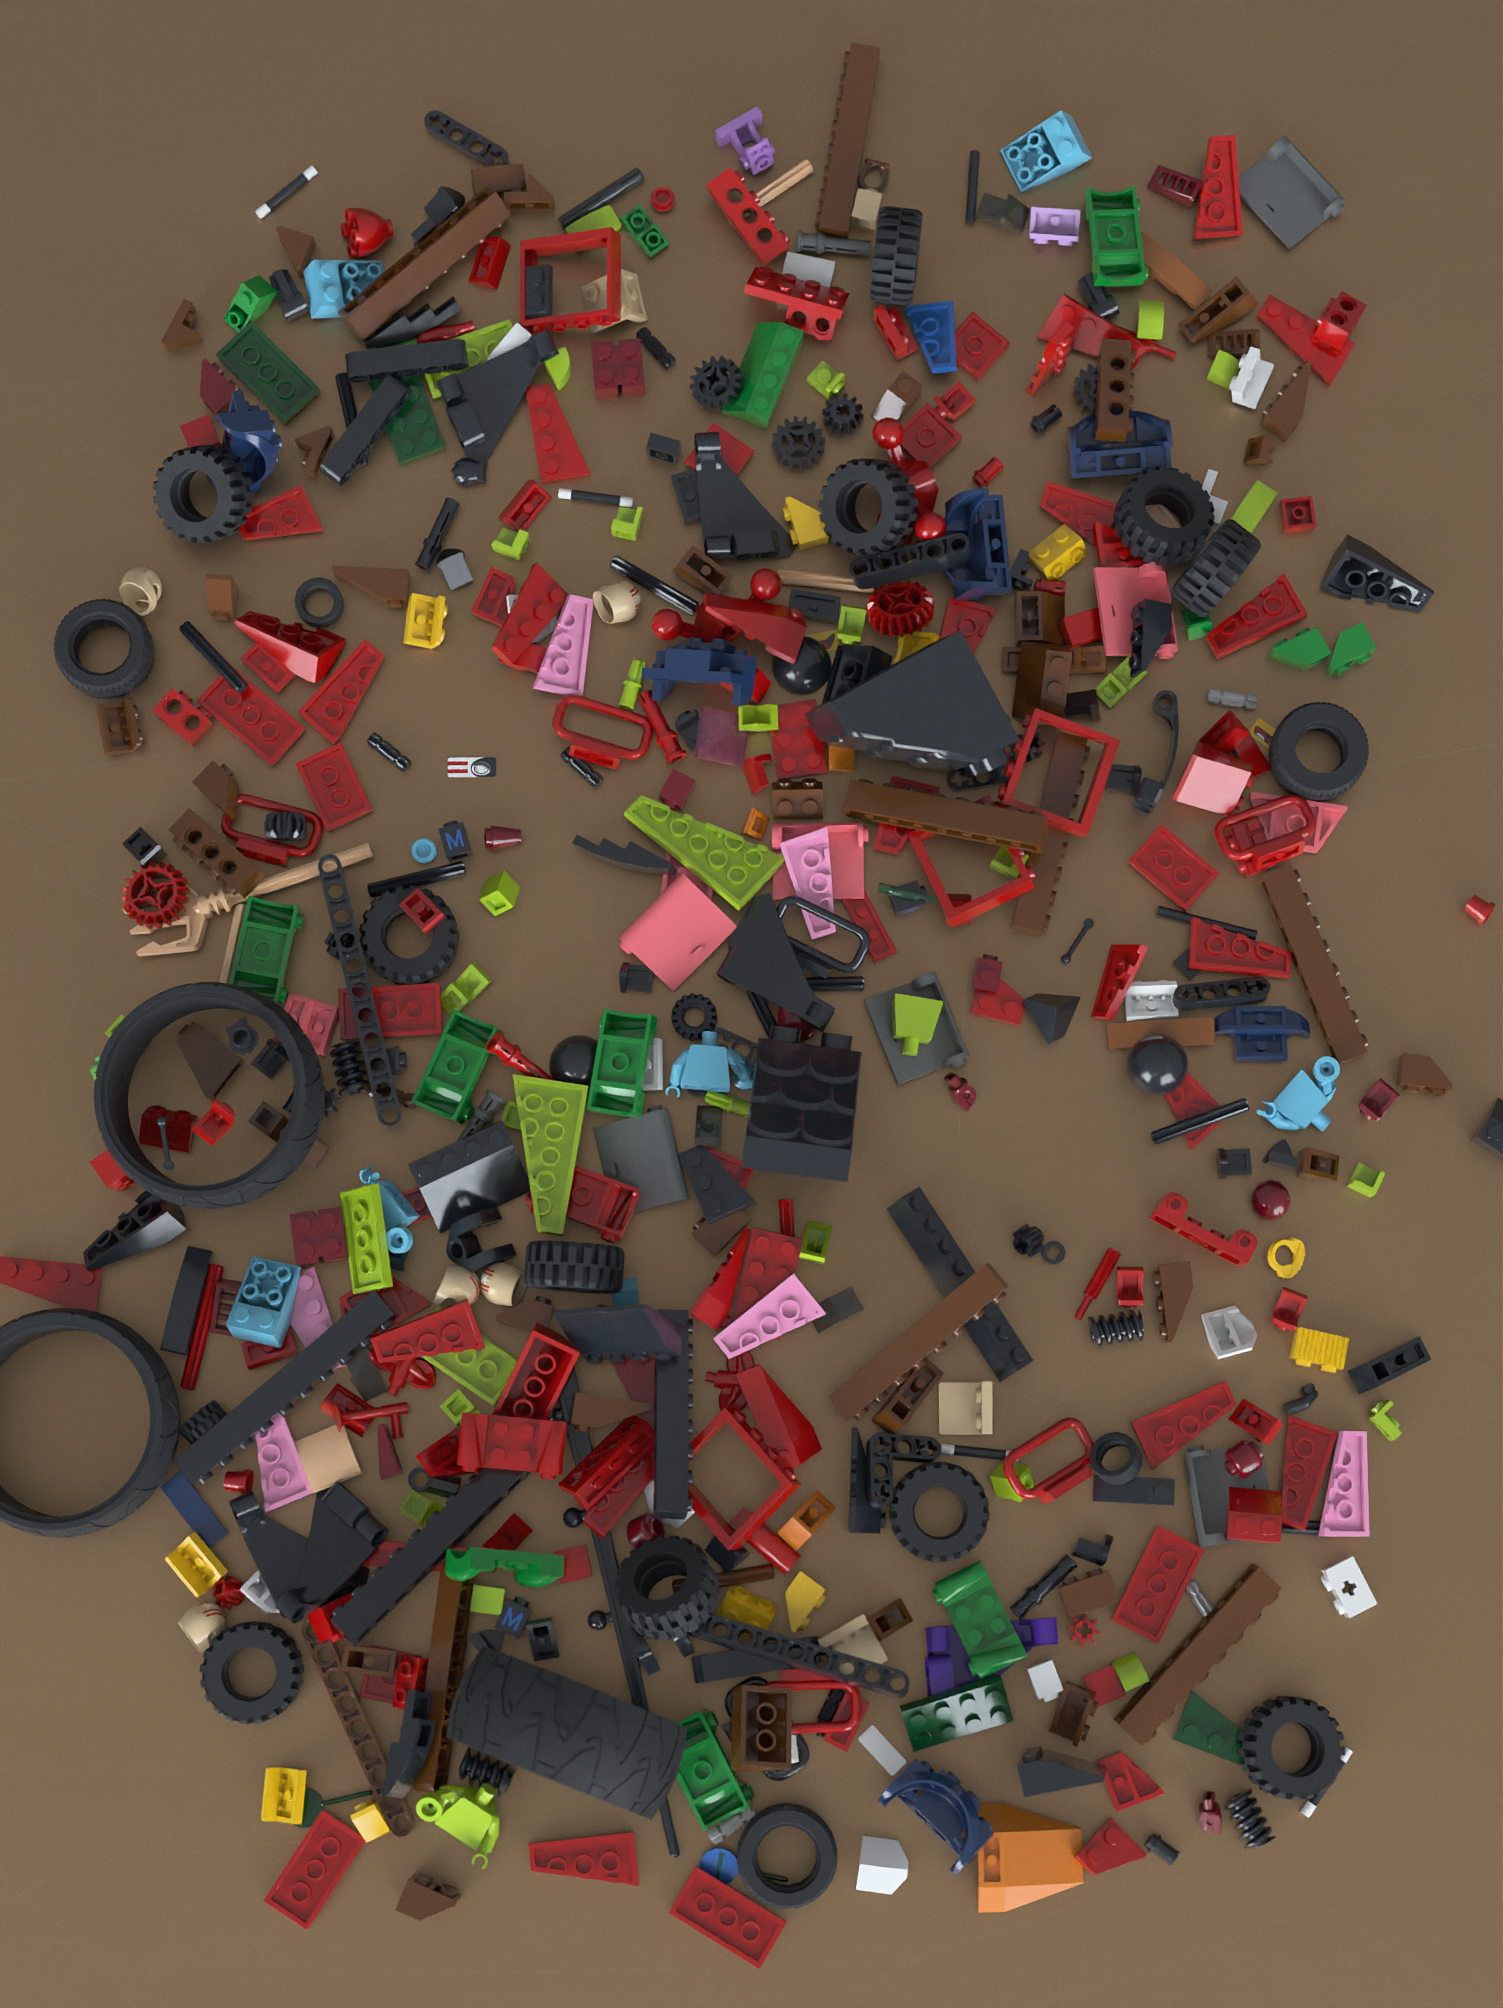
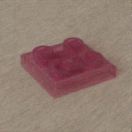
[694,707,748,767]

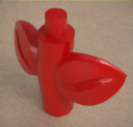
[368,1348,436,1396]
[705,1350,755,1412]

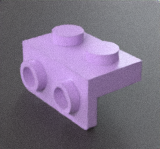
[1029,206,1081,246]

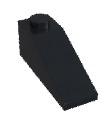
[1348,1336,1431,1394]
[1093,1475,1175,1506]

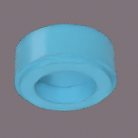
[411,838,437,865]

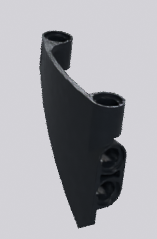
[436,330,559,462]
[694,431,797,561]
[1131,690,1179,816]
[716,893,835,1032]
[276,1481,389,1624]
[229,1491,370,1619]

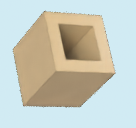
[851,188,882,230]

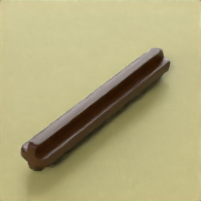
[672,1564,775,1594]

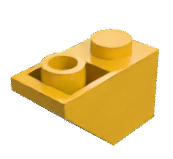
[782,497,828,551]
[785,1571,826,1632]
[350,1798,390,1843]

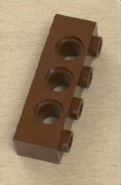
[1095,338,1135,442]
[169,808,266,899]

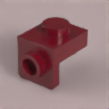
[972,954,1003,993]
[1358,1078,1400,1122]

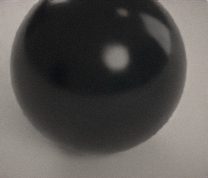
[772,636,832,695]
[1126,1034,1188,1096]
[549,1035,598,1095]

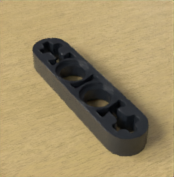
[424,110,509,167]
[1172,977,1271,1011]

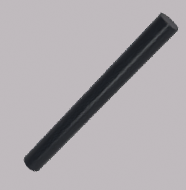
[1156,906,1257,940]

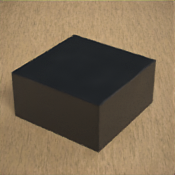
[646,433,681,465]

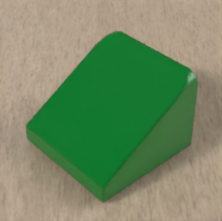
[1180,609,1212,640]

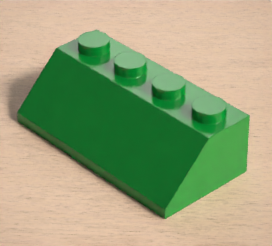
[722,322,804,429]

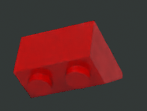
[1225,1487,1282,1544]

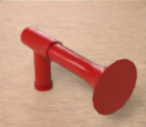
[334,1402,409,1439]

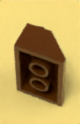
[1012,641,1072,725]
[731,1685,792,1771]

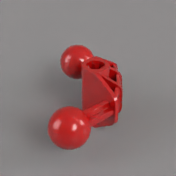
[872,417,947,542]
[651,568,782,643]

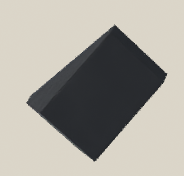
[122,827,168,868]
[525,1616,560,1661]

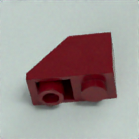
[200,358,241,417]

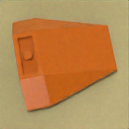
[977,1803,1083,1912]

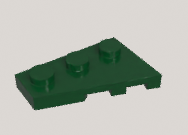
[1173,1690,1244,1765]

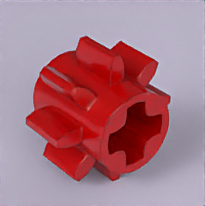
[212,1575,245,1610]
[1067,1613,1100,1647]

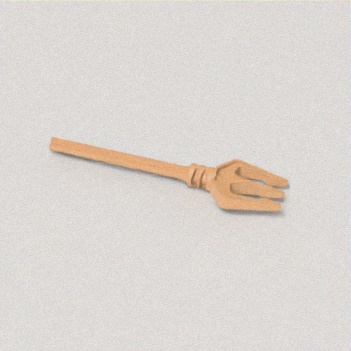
[123,843,373,956]

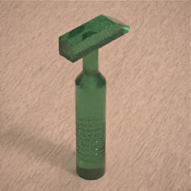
[878,882,936,903]

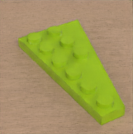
[624,795,785,910]
[512,1074,588,1236]

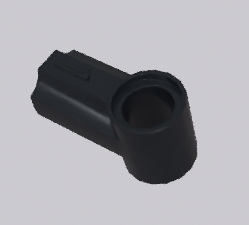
[269,269,310,322]
[1077,272,1120,320]
[408,1468,462,1498]

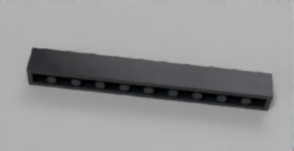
[173,1290,396,1485]
[331,1467,531,1647]

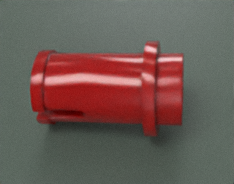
[972,457,1004,488]
[1034,577,1066,597]

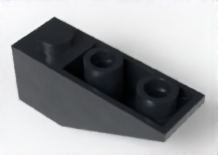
[1128,599,1172,678]

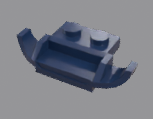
[1214,1006,1310,1061]

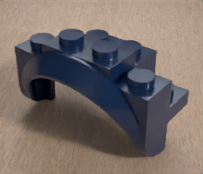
[205,391,282,491]
[1066,410,1173,478]
[939,488,1012,600]
[641,637,757,706]
[878,1758,994,1877]

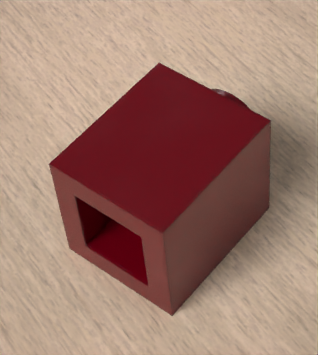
[659,769,696,812]

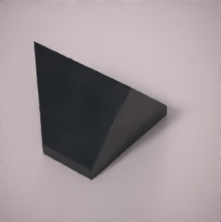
[1022,993,1081,1044]

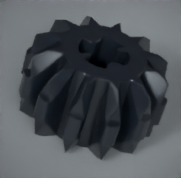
[822,393,864,436]
[264,812,307,841]

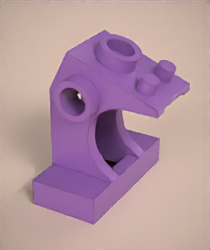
[715,106,775,175]

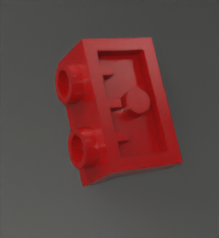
[873,305,918,361]
[139,1105,198,1153]
[392,1654,428,1710]

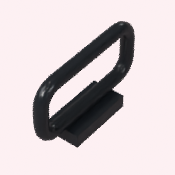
[776,896,870,979]
[721,1676,810,1781]

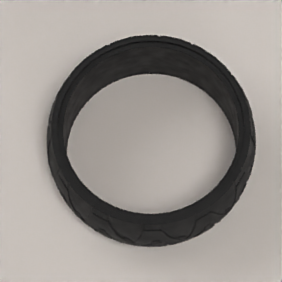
[94,982,325,1209]
[0,1308,180,1538]
[446,1646,687,1820]

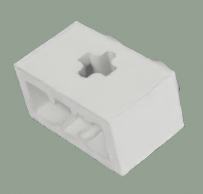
[1321,1556,1377,1618]

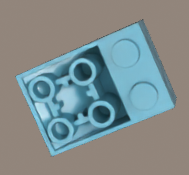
[1000,110,1093,193]
[303,260,384,318]
[226,1256,301,1348]

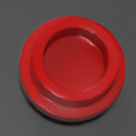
[650,187,675,212]

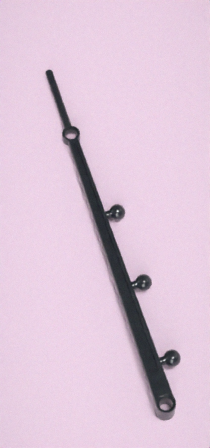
[547,1364,680,1858]

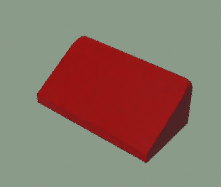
[468,237,511,289]
[498,480,552,533]
[1059,607,1103,648]
[1196,710,1249,754]
[1231,726,1271,779]
[320,1383,375,1437]

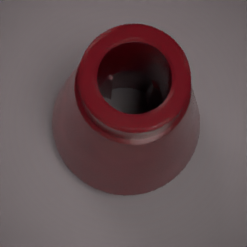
[484,825,521,850]

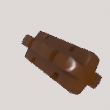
[368,1085,416,1109]

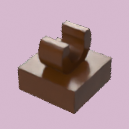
[1244,435,1276,466]

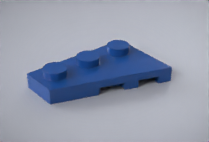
[904,301,957,374]

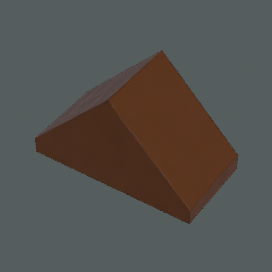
[276,226,316,278]
[1297,1147,1339,1181]
[865,1598,913,1642]

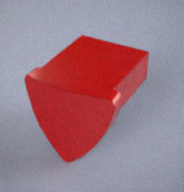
[742,754,773,794]

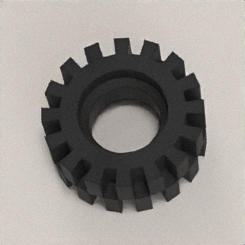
[671,993,717,1041]
[179,1400,227,1445]

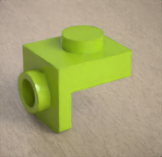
[837,604,866,644]

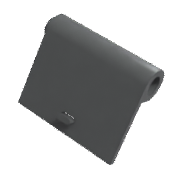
[1239,136,1345,249]
[864,972,970,1085]
[593,1105,689,1213]
[1184,1443,1269,1547]

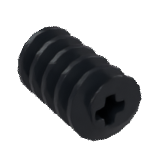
[329,1041,369,1097]
[1088,1310,1144,1348]
[458,1747,517,1798]
[1224,1788,1276,1849]

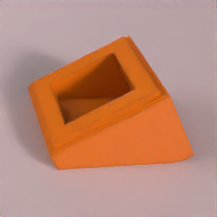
[829,745,854,772]

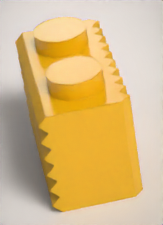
[1290,1327,1350,1373]

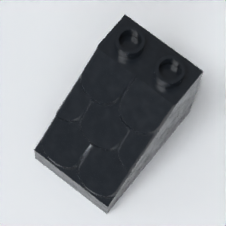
[804,630,1019,778]
[741,1025,862,1182]

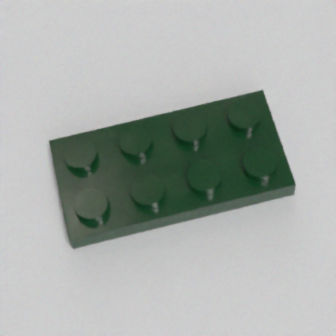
[216,321,321,425]
[369,375,447,466]
[900,1674,1014,1752]

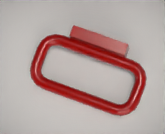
[552,694,653,770]
[221,794,323,868]
[1214,794,1317,871]
[1003,1417,1094,1504]
[762,1669,861,1734]

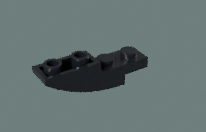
[382,1690,436,1799]

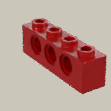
[706,167,790,267]

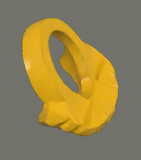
[1267,1236,1306,1279]

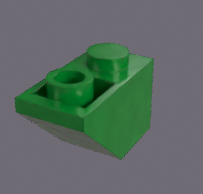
[223,275,277,333]
[1326,622,1376,676]
[1269,627,1331,670]

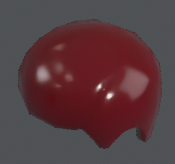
[1251,1179,1290,1220]

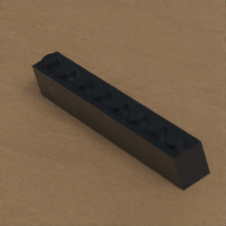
[887,1187,1034,1382]
[653,1309,693,1520]

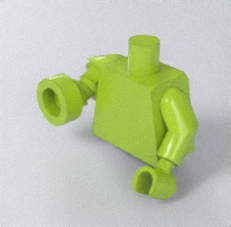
[416,1783,499,1869]

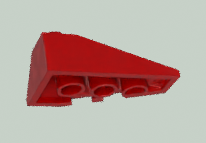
[703,593,807,664]
[235,611,346,683]
[690,1227,750,1332]

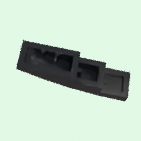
[363,296,462,349]
[572,834,677,875]
[160,1246,213,1356]

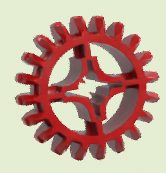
[866,580,935,638]
[121,861,191,929]

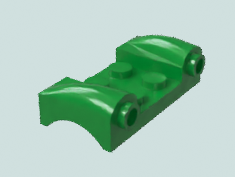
[1084,187,1148,287]
[229,896,304,1006]
[411,1009,506,1125]
[587,1009,658,1119]
[445,1547,565,1588]
[932,1560,1028,1680]
[676,1708,755,1831]

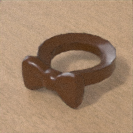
[859,158,890,192]

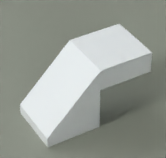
[1202,469,1228,531]

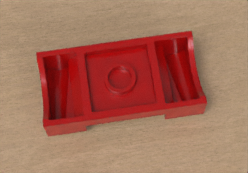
[524,1166,641,1244]
[1149,1192,1258,1268]
[457,1412,568,1480]

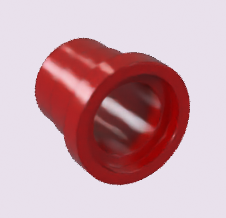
[1464,895,1496,926]
[224,1469,254,1494]

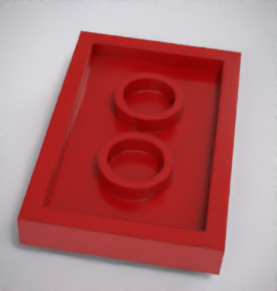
[770,699,828,780]
[295,742,373,832]
[1128,824,1219,912]

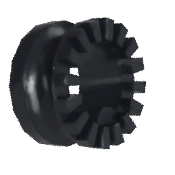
[1042,1241,1065,1265]

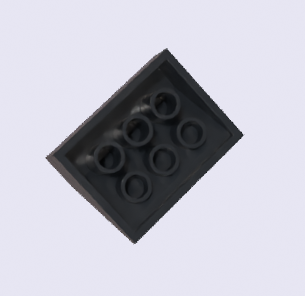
[408,1120,530,1233]
[554,1304,683,1364]
[1017,1747,1106,1797]

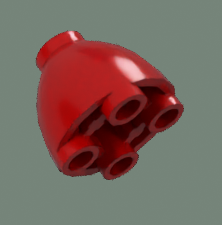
[340,208,393,258]

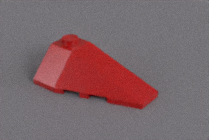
[736,1364,822,1468]

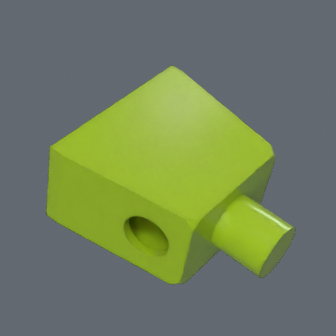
[891,993,943,1056]

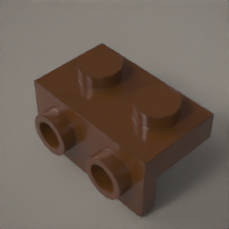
[96,698,143,755]
[772,778,823,819]
[1049,1681,1099,1747]

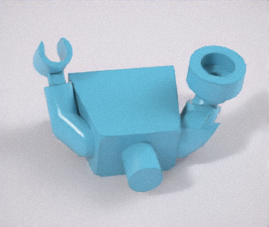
[665,1031,755,1098]
[1257,1056,1340,1131]
[359,1165,420,1253]

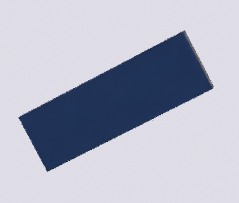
[160,1472,229,1548]

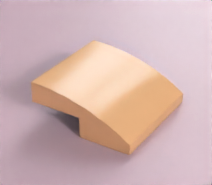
[295,1425,362,1493]

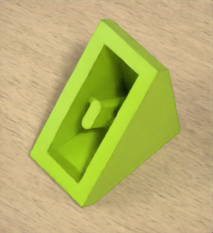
[799,1220,833,1265]

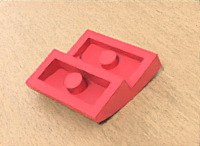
[273,992,339,1057]

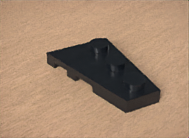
[678,1144,756,1225]

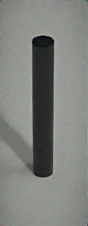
[965,150,980,224]

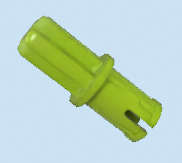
[618,659,647,710]
[705,1091,750,1118]

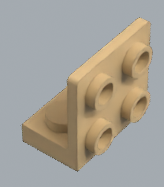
[581,269,648,333]
[939,1381,993,1435]
[818,1613,888,1675]

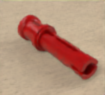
[637,690,687,764]
[486,1032,555,1081]

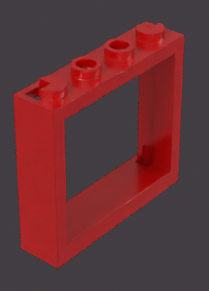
[520,227,621,335]
[997,708,1120,838]
[907,795,1036,928]
[688,1408,801,1550]

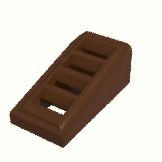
[1208,329,1260,358]

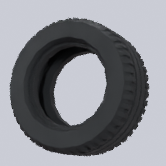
[54,599,154,699]
[737,1803,837,1909]

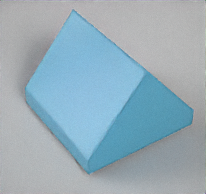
[612,1277,640,1306]

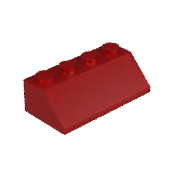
[492,1322,581,1420]

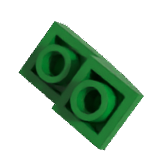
[620,204,670,258]

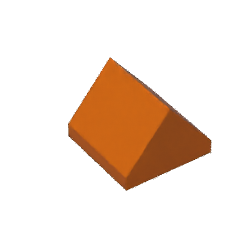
[740,808,770,841]

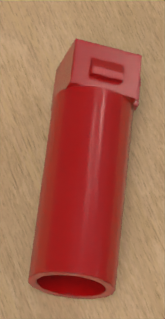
[729,1507,801,1576]

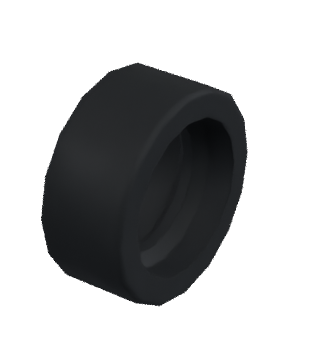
[295,577,344,628]
[1090,1432,1142,1485]

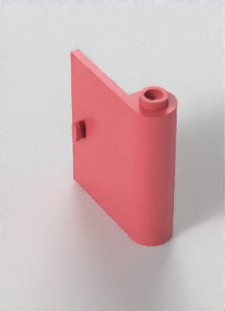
[1093,562,1178,659]
[772,822,869,900]
[618,873,737,991]

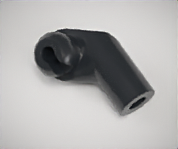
[1284,1383,1318,1415]

